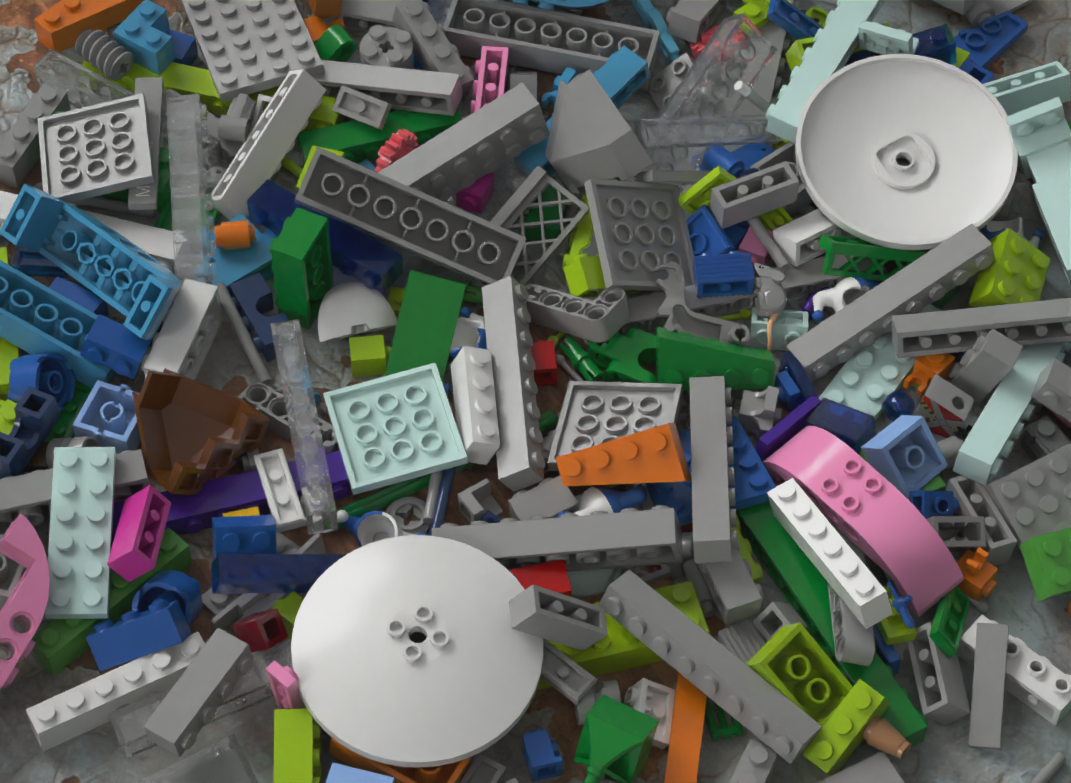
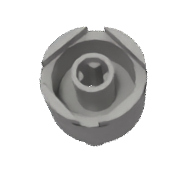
[360,25,414,69]

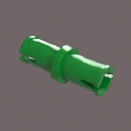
[560,337,606,382]

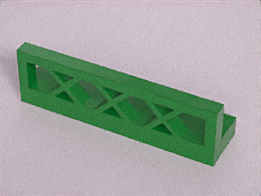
[819,234,929,281]

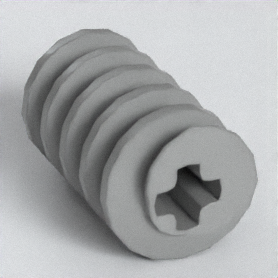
[75,29,134,81]

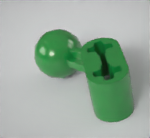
[314,24,357,62]

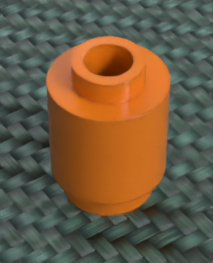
[214,220,256,250]

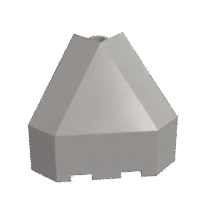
[545,69,653,195]

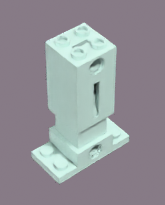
[1006,96,1071,288]

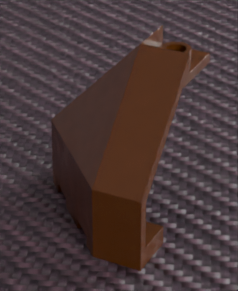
[132,368,270,495]

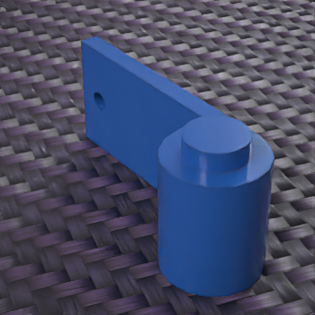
[702,139,775,179]

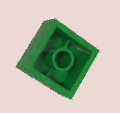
[574,694,659,783]

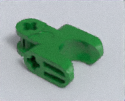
[587,328,657,383]

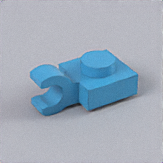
[541,67,576,108]

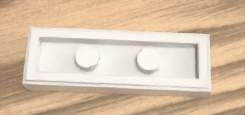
[254,448,306,533]

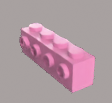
[470,46,509,115]

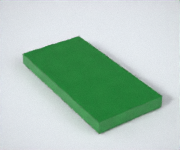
[384,270,466,382]

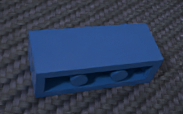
[86,599,192,671]

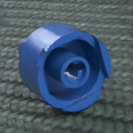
[8,353,75,411]
[132,570,202,626]

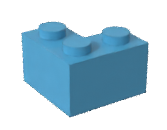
[113,0,175,75]

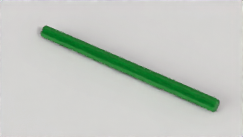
[323,410,557,533]

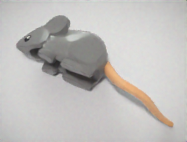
[753,263,787,351]

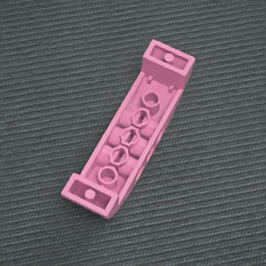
[763,426,964,617]
[0,514,50,689]

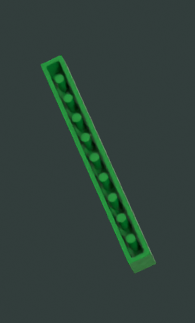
[736,501,928,757]

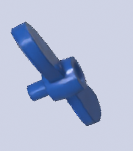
[887,580,916,628]

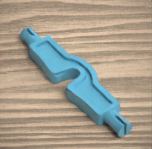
[633,0,680,64]

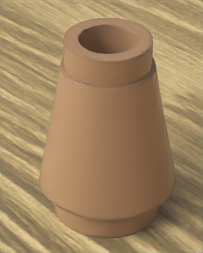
[862,716,912,760]

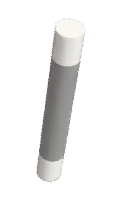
[734,81,771,114]

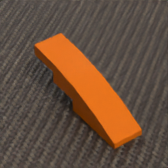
[664,672,707,783]

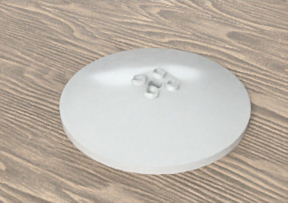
[795,54,1018,250]
[291,535,543,768]

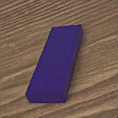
[755,395,821,462]

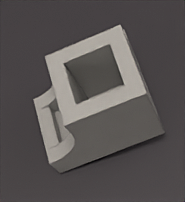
[738,386,782,441]

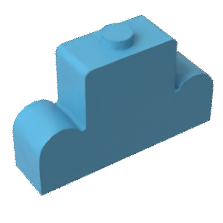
[195,214,284,308]

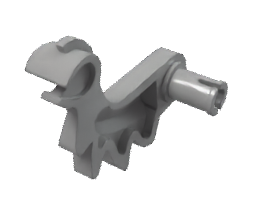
[656,262,750,346]

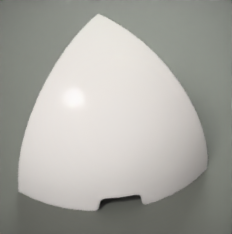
[318,282,397,342]

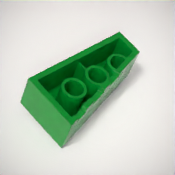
[656,326,775,391]

